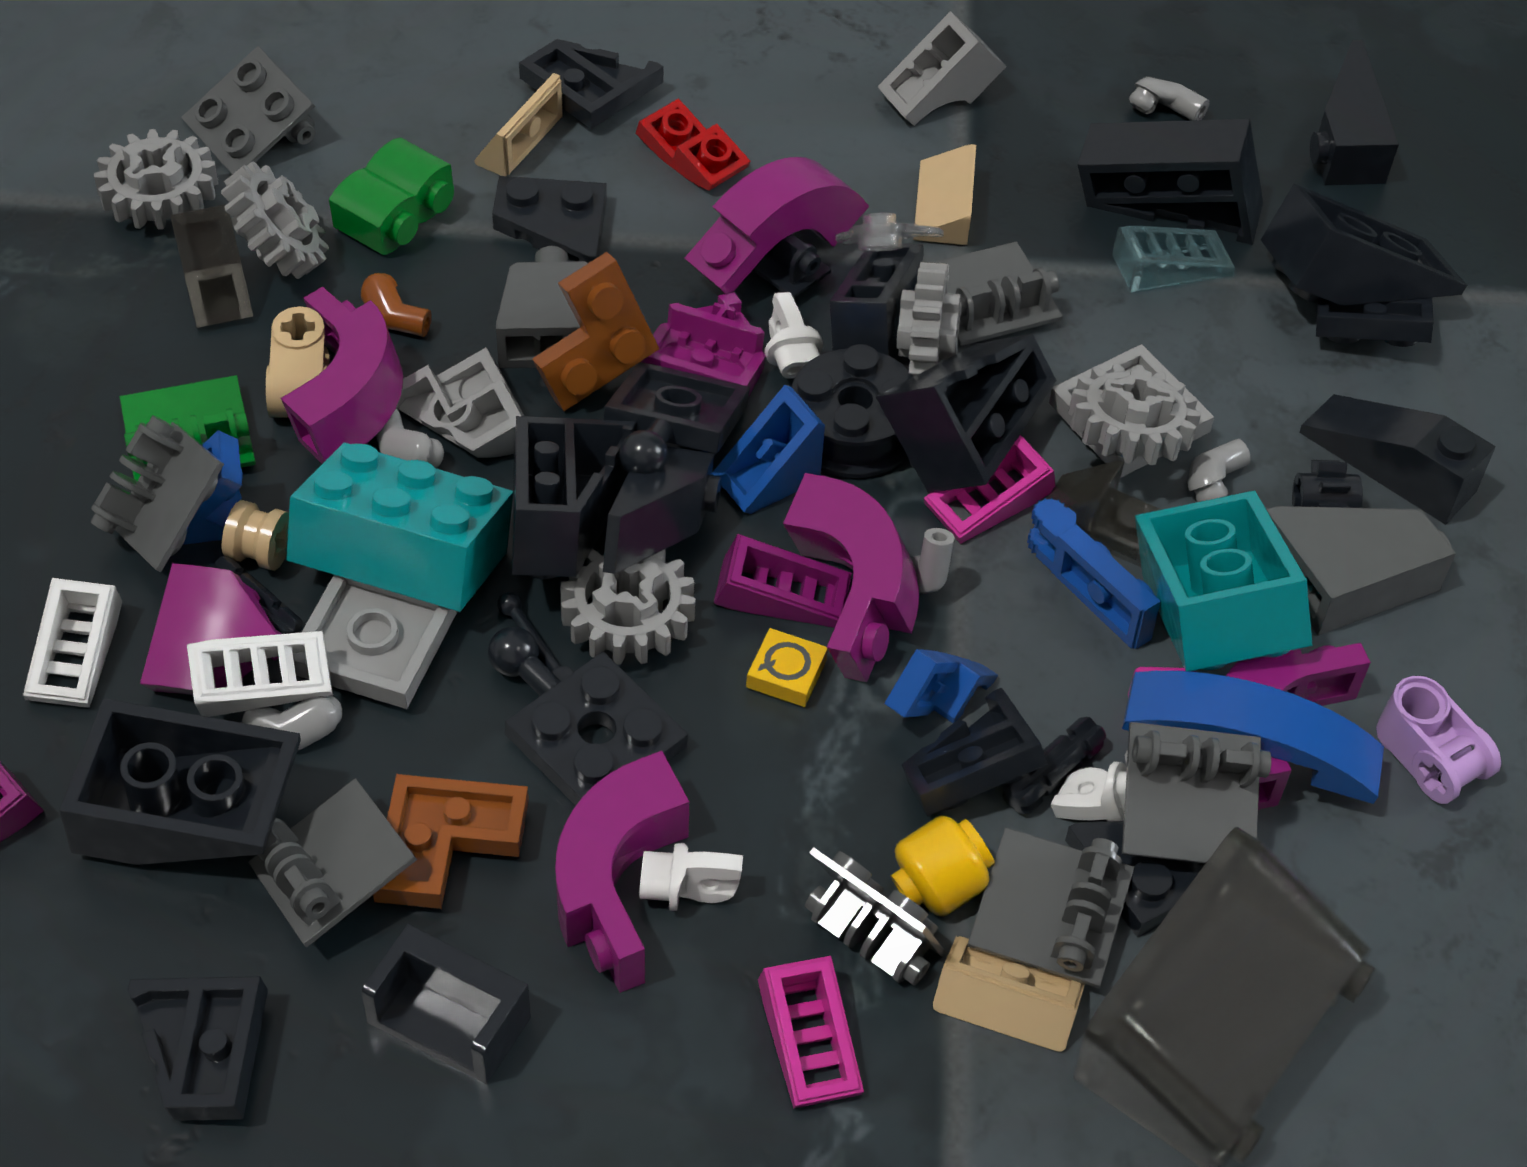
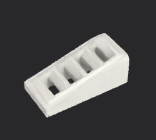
[23,578,122,708]
[187,631,333,717]

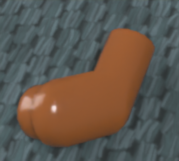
[361,273,432,337]

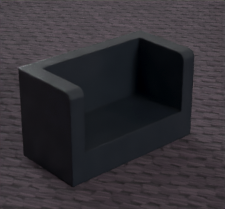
[362,924,531,1085]

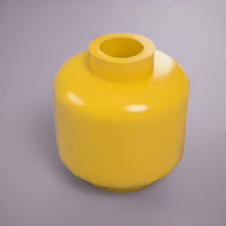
[890,816,995,916]

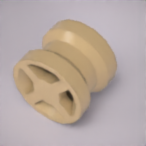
[222,500,289,571]

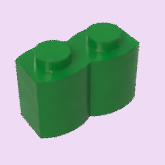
[329,137,454,255]

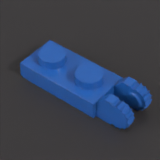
[1027,498,1161,649]

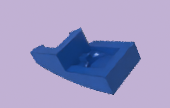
[884,649,998,723]

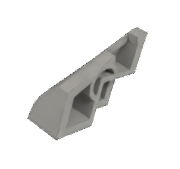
[396,347,524,458]

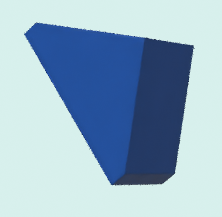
[712,385,825,514]

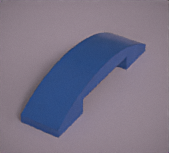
[1122,671,1384,804]

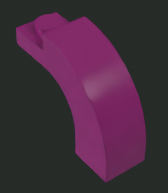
[684,157,869,294]
[281,287,403,464]
[783,473,919,682]
[1226,643,1371,810]
[555,751,689,993]

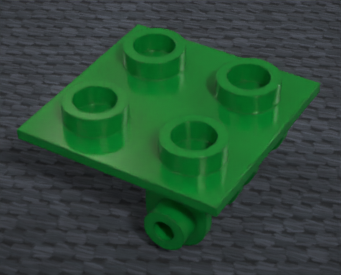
[119,375,256,481]

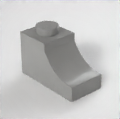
[878,11,1007,126]

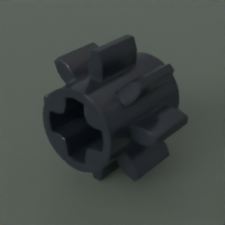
[1292,460,1363,508]

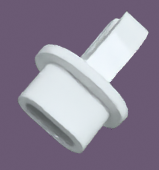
[764,292,824,378]
[1051,762,1127,822]
[639,843,743,911]

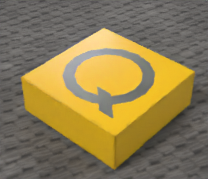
[746,628,828,707]

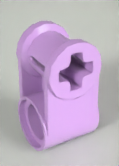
[1376,676,1501,804]

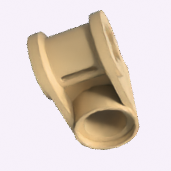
[266,306,330,418]

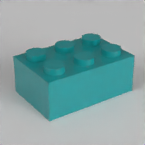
[287,442,514,612]
[1135,490,1313,671]

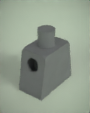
[496,246,588,368]

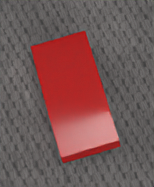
[635,98,751,191]

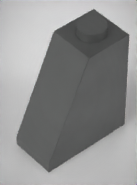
[1266,506,1456,636]

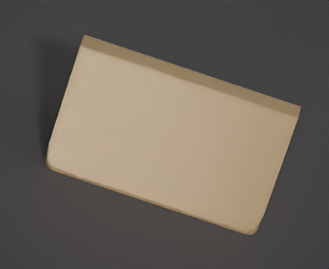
[475,73,563,176]
[913,144,976,245]
[933,936,1085,1052]

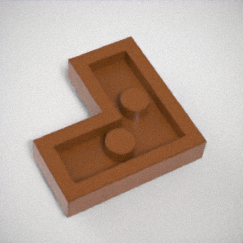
[532,252,660,411]
[373,774,529,909]

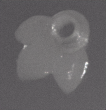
[835,213,944,252]

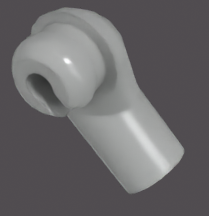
[1129,77,1209,120]
[375,409,444,468]
[1187,439,1250,502]
[912,528,955,595]
[242,696,342,750]

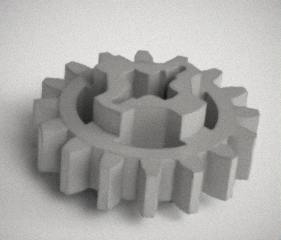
[94,129,218,230]
[221,162,329,279]
[897,262,961,376]
[1068,363,1201,465]
[560,549,695,665]

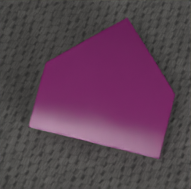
[641,293,766,396]
[140,563,282,695]

